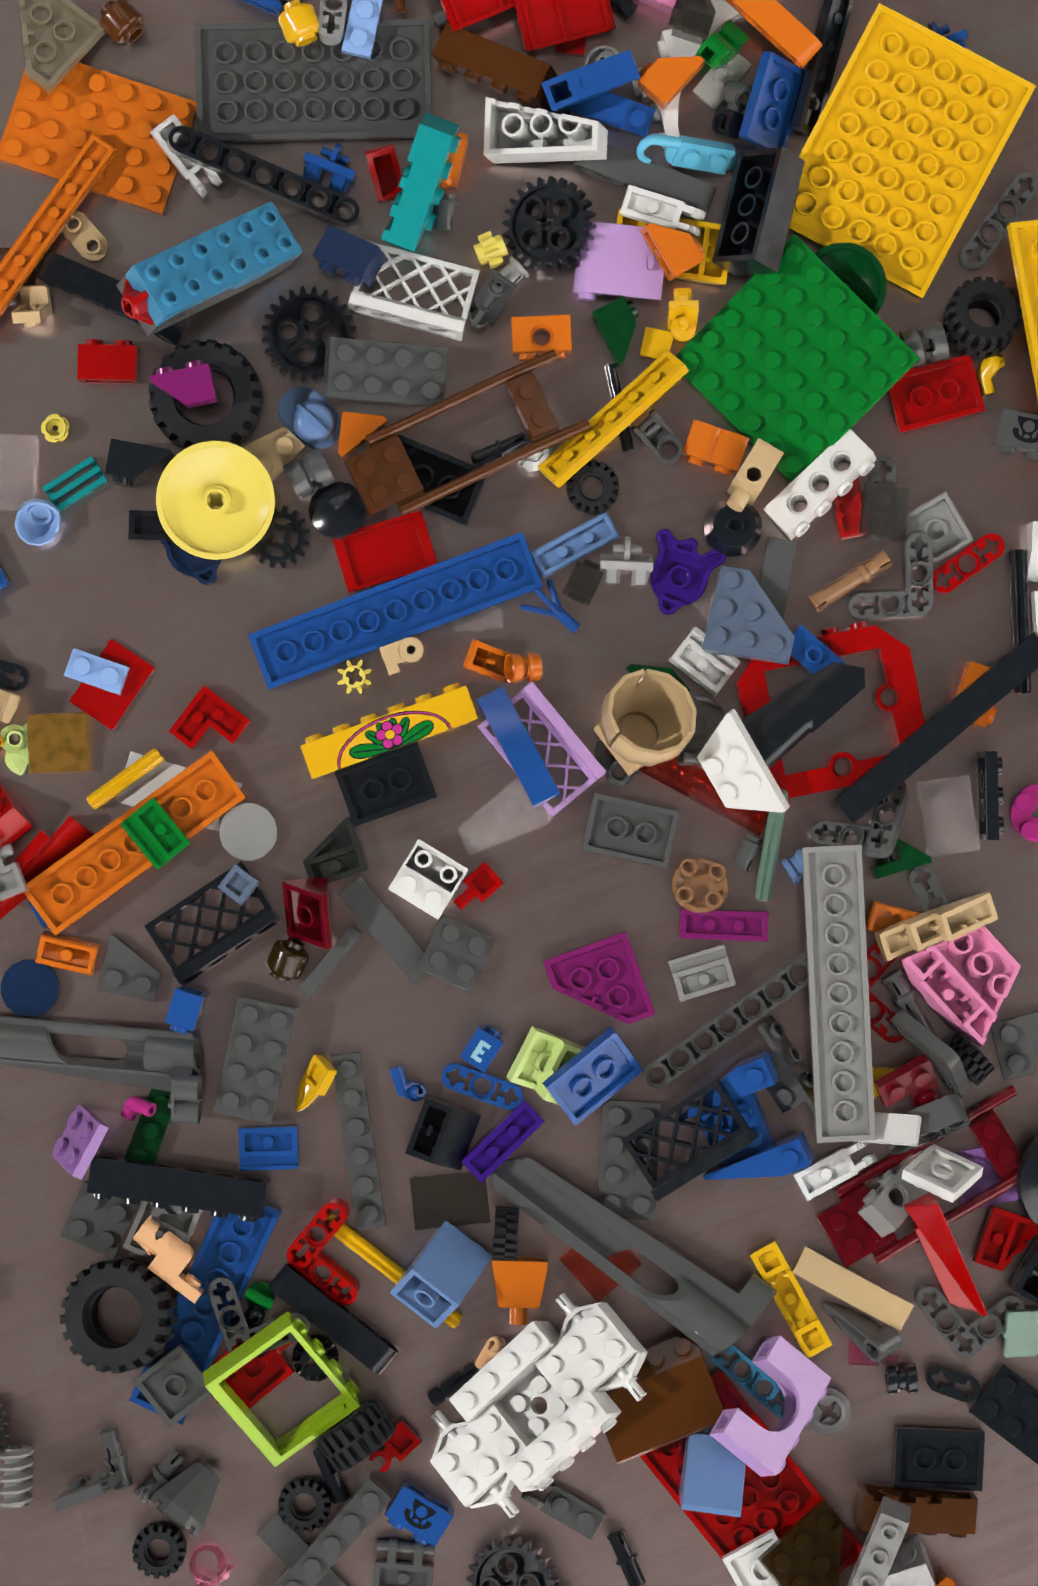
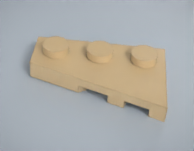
[244,426,306,482]

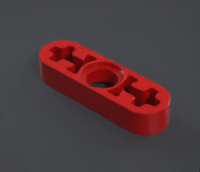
[933,533,1005,594]

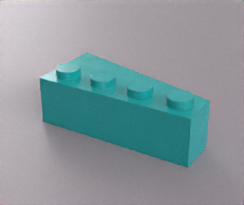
[381,112,461,251]

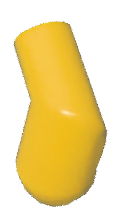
[977,353,1006,396]

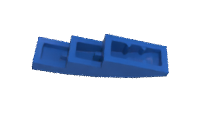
[477,686,560,808]

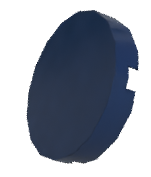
[1,959,60,1017]

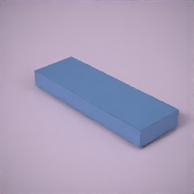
[530,511,620,579]

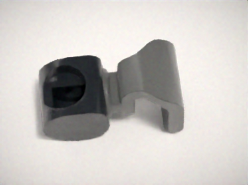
[712,80,753,139]

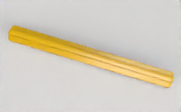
[326,1213,463,1328]

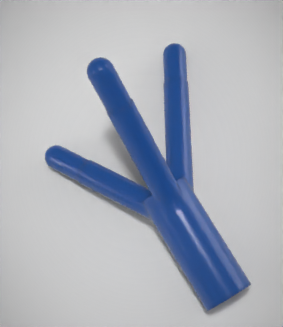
[520,579,581,633]

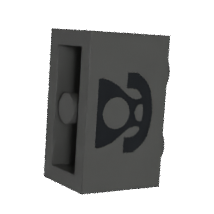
[991,408,1038,460]

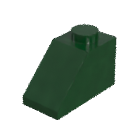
[591,296,639,368]

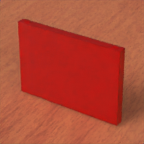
[69,639,155,731]

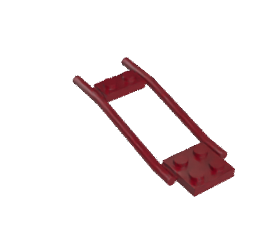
[816,1085,1022,1268]

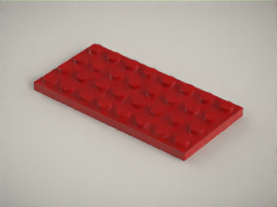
[640,1368,863,1574]

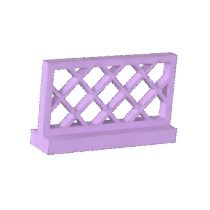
[477,682,606,817]

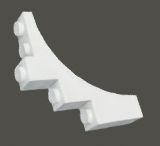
[632,0,743,150]

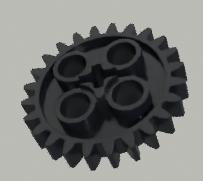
[502,176,597,273]
[261,286,356,383]
[466,1536,560,1586]

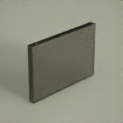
[410,1172,491,1230]

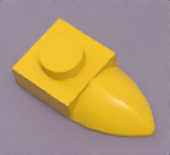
[295,1054,337,1112]

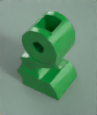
[696,20,749,70]

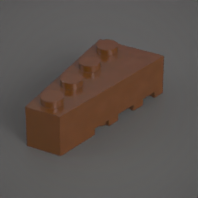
[432,23,558,111]
[855,1483,978,1538]

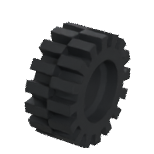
[566,460,619,515]
[945,1031,995,1086]
[492,1206,519,1261]
[278,1475,332,1533]
[132,1521,187,1579]

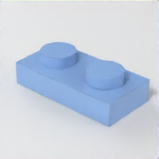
[341,0,383,59]
[64,648,130,695]

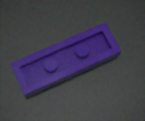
[461,1100,545,1183]

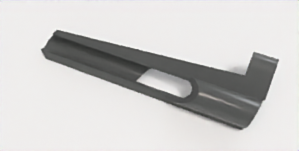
[0,1016,204,1125]
[492,1156,777,1356]

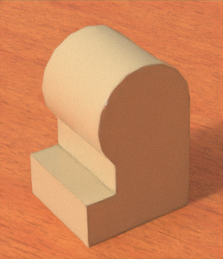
[379,637,424,677]

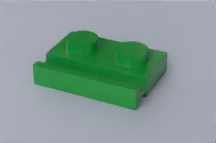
[120,797,191,870]

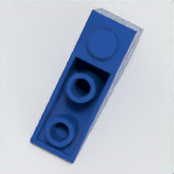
[542,50,641,111]

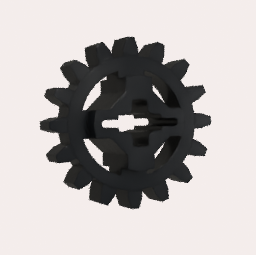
[251,505,311,569]

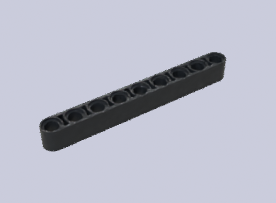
[834,631,1038,823]

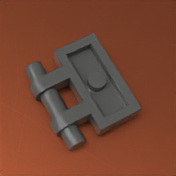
[373,1537,435,1586]

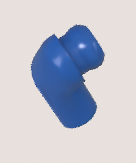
[389,1065,426,1102]

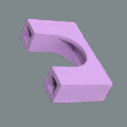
[709,1335,831,1477]

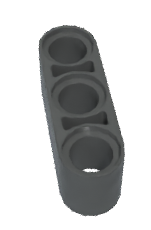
[887,1094,970,1155]

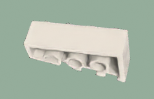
[483,97,608,164]

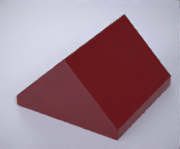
[282,877,333,950]

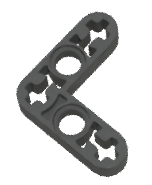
[847,530,934,619]
[810,781,909,858]
[890,1009,972,1099]
[208,1276,310,1354]
[915,1284,1025,1358]

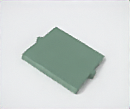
[1002,1309,1038,1358]

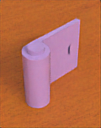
[573,221,664,302]

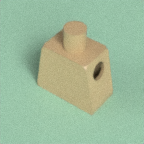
[727,438,784,512]

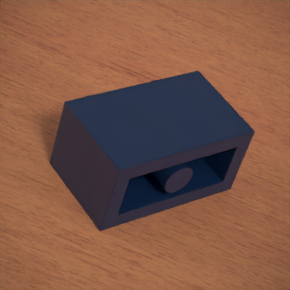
[313,225,386,288]

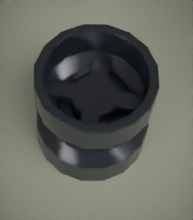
[885,1363,918,1395]

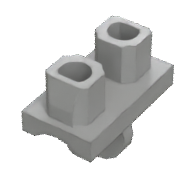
[600,536,653,585]

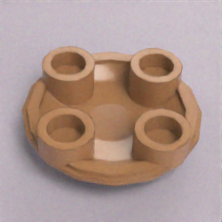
[671,858,729,913]

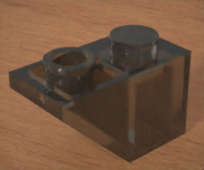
[668,0,716,45]

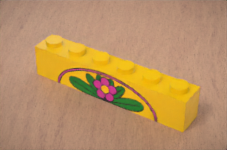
[300,682,478,779]

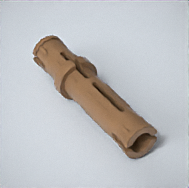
[809,550,893,613]

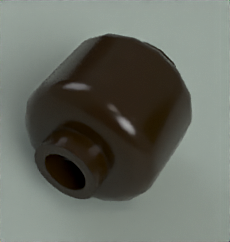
[266,937,309,983]

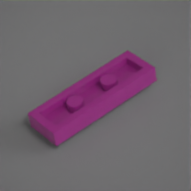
[679,909,769,942]

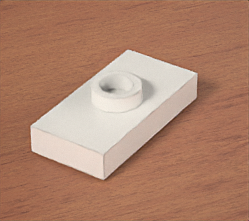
[692,53,752,112]

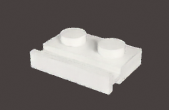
[668,626,741,697]

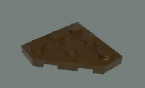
[757,1500,843,1586]

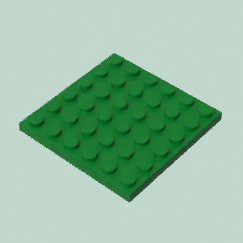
[676,234,920,482]

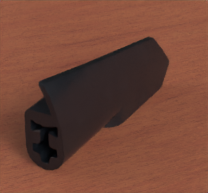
[741,662,866,768]

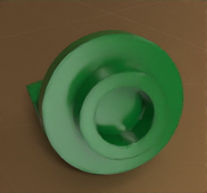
[244,1281,275,1311]

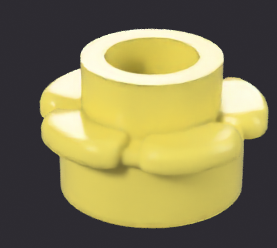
[41,414,70,443]

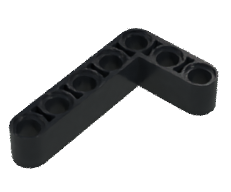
[36,251,190,346]

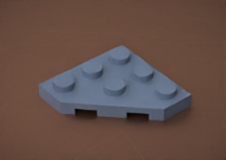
[702,566,795,665]

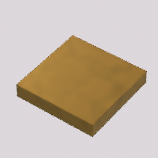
[27,712,89,773]

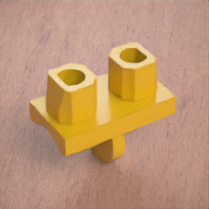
[667,288,699,341]

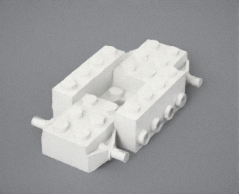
[430,1293,648,1519]

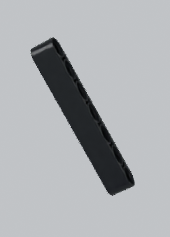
[167,125,360,226]

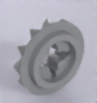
[808,1387,851,1435]

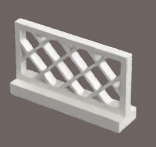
[348,241,480,341]

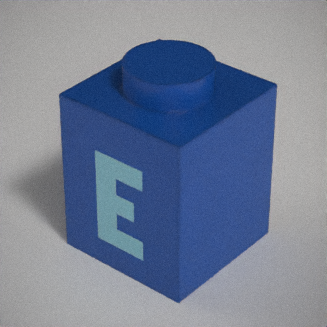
[460,1025,504,1073]

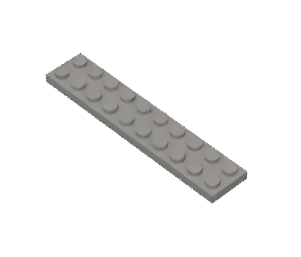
[802,844,876,1143]

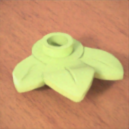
[0,723,29,776]

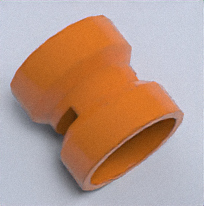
[504,652,542,683]

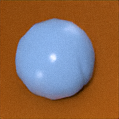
[15,498,61,546]

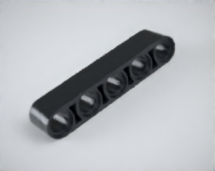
[268,1262,398,1375]

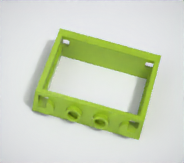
[203,1311,360,1467]

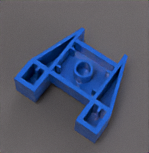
[680,1050,815,1180]

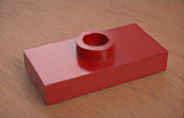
[833,477,870,540]

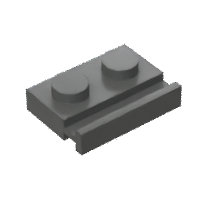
[52,1469,124,1511]

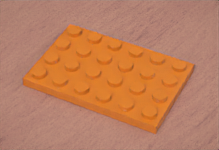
[0,62,197,216]

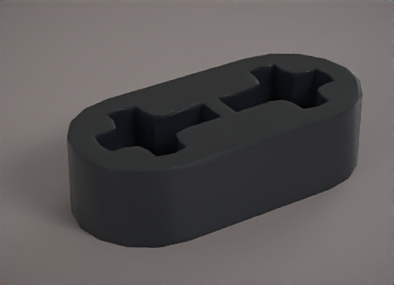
[0,659,31,691]
[925,1364,981,1403]

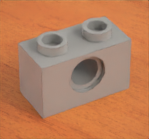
[858,1166,928,1238]

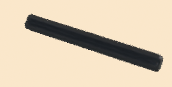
[1009,549,1031,694]

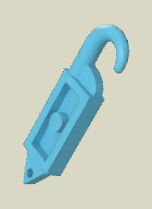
[636,134,738,175]

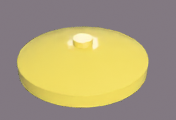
[156,440,275,560]

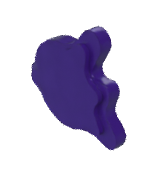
[650,529,726,615]

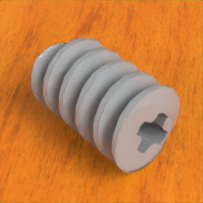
[0,1444,34,1508]

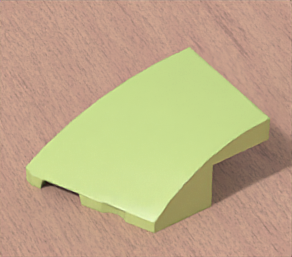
[506,1026,585,1104]

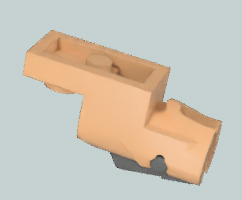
[132,1215,205,1304]

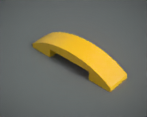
[750,1241,833,1359]

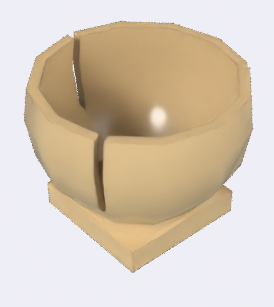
[593,669,697,776]

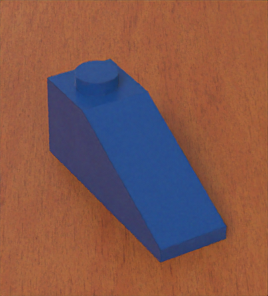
[564,92,656,137]

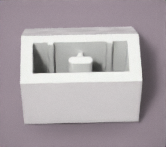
[388,839,469,919]

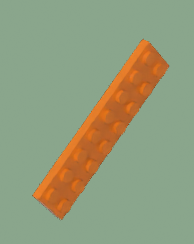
[23,750,246,936]

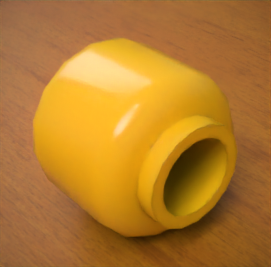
[278,0,319,47]

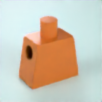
[492,1256,548,1325]

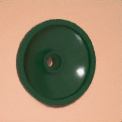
[814,243,887,315]

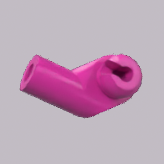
[121,1096,157,1121]

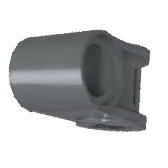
[630,409,683,465]

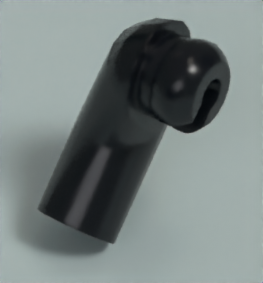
[229,1305,265,1328]

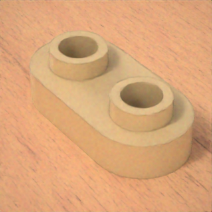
[61,210,109,263]

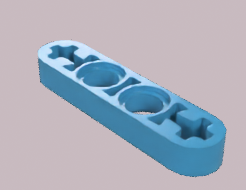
[707,1344,784,1419]

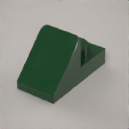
[870,839,932,879]

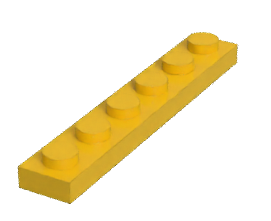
[538,350,689,488]

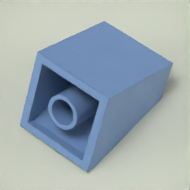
[390,1221,492,1329]
[679,1427,746,1517]

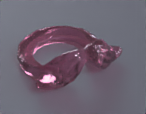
[189,1545,234,1586]

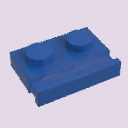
[238,1125,299,1171]

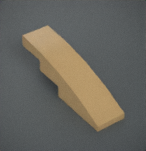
[874,892,998,961]
[792,1247,914,1331]

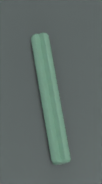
[755,789,788,901]

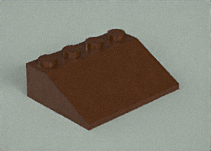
[605,1334,724,1464]

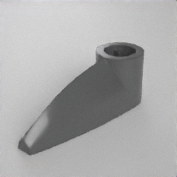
[822,1301,902,1363]

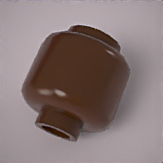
[100,0,144,44]

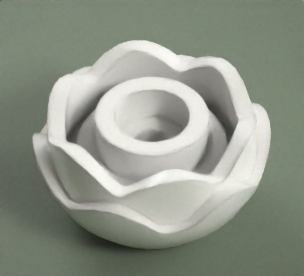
[518,448,553,472]

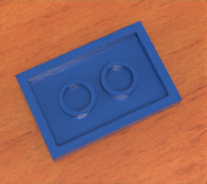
[738,51,805,149]
[542,1027,643,1126]

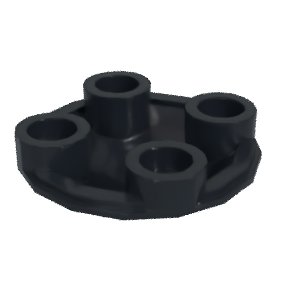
[308,481,368,540]

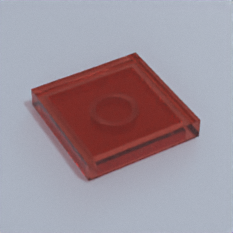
[559,1248,642,1302]

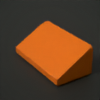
[35,931,101,976]

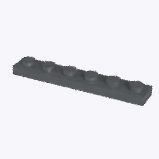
[331,1051,386,1230]

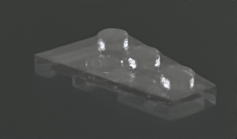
[458,778,550,855]

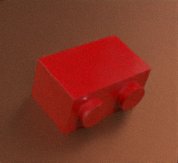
[77,339,140,384]

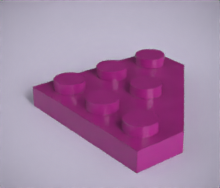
[543,931,655,1024]

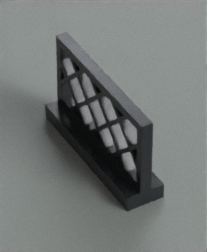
[145,861,282,986]
[621,1078,759,1201]

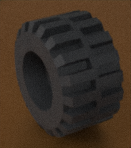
[942,276,1022,358]
[316,1399,396,1472]

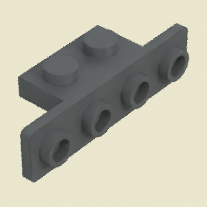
[758,1015,814,1114]

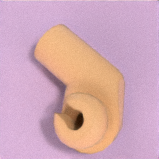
[474,1336,506,1370]

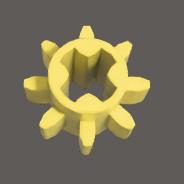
[473,231,508,269]
[337,660,372,694]

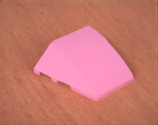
[902,926,1021,1047]

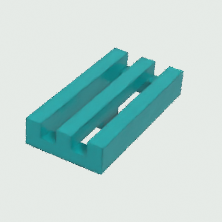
[42,456,108,512]

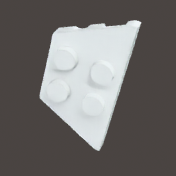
[697,709,790,813]

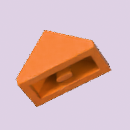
[338,411,388,460]
[463,639,509,683]

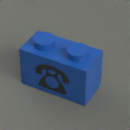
[385,1480,454,1547]

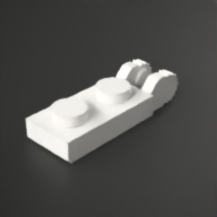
[150,114,222,198]
[619,185,706,237]
[793,1142,877,1201]

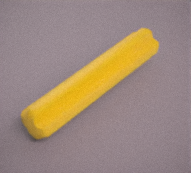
[86,749,164,809]

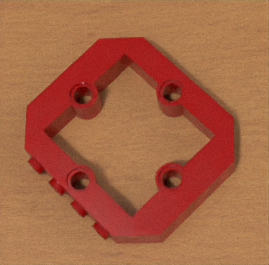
[735,621,925,798]

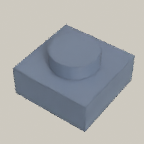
[217,864,260,906]

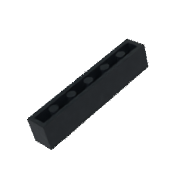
[87,1154,270,1222]

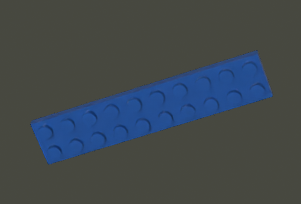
[248,532,543,690]

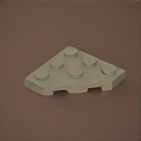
[19,0,105,93]

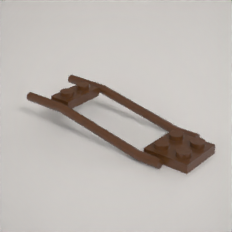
[344,349,591,516]

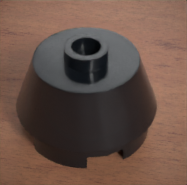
[704,498,762,556]

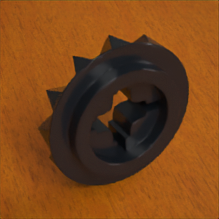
[292,1334,339,1382]

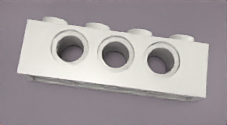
[763,429,877,540]

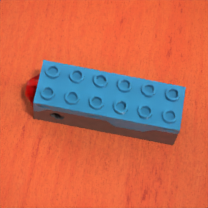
[116,201,303,336]

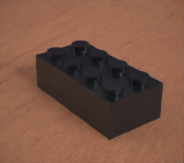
[712,147,805,275]
[370,426,487,528]

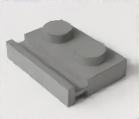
[668,944,736,1002]

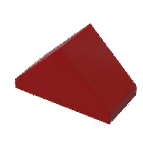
[365,144,402,203]

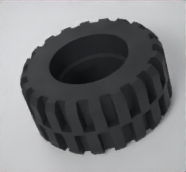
[148,339,263,449]
[59,1258,179,1374]

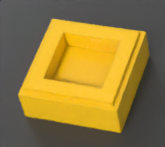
[639,327,673,360]

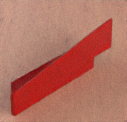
[0,816,95,919]
[904,1192,988,1316]

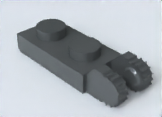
[521,1483,605,1540]

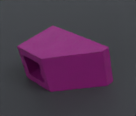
[150,360,218,408]

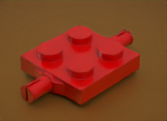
[211,1332,295,1409]

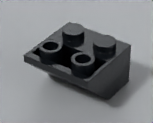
[405,1095,481,1171]

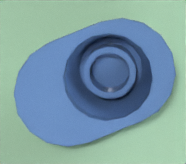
[278,386,341,449]

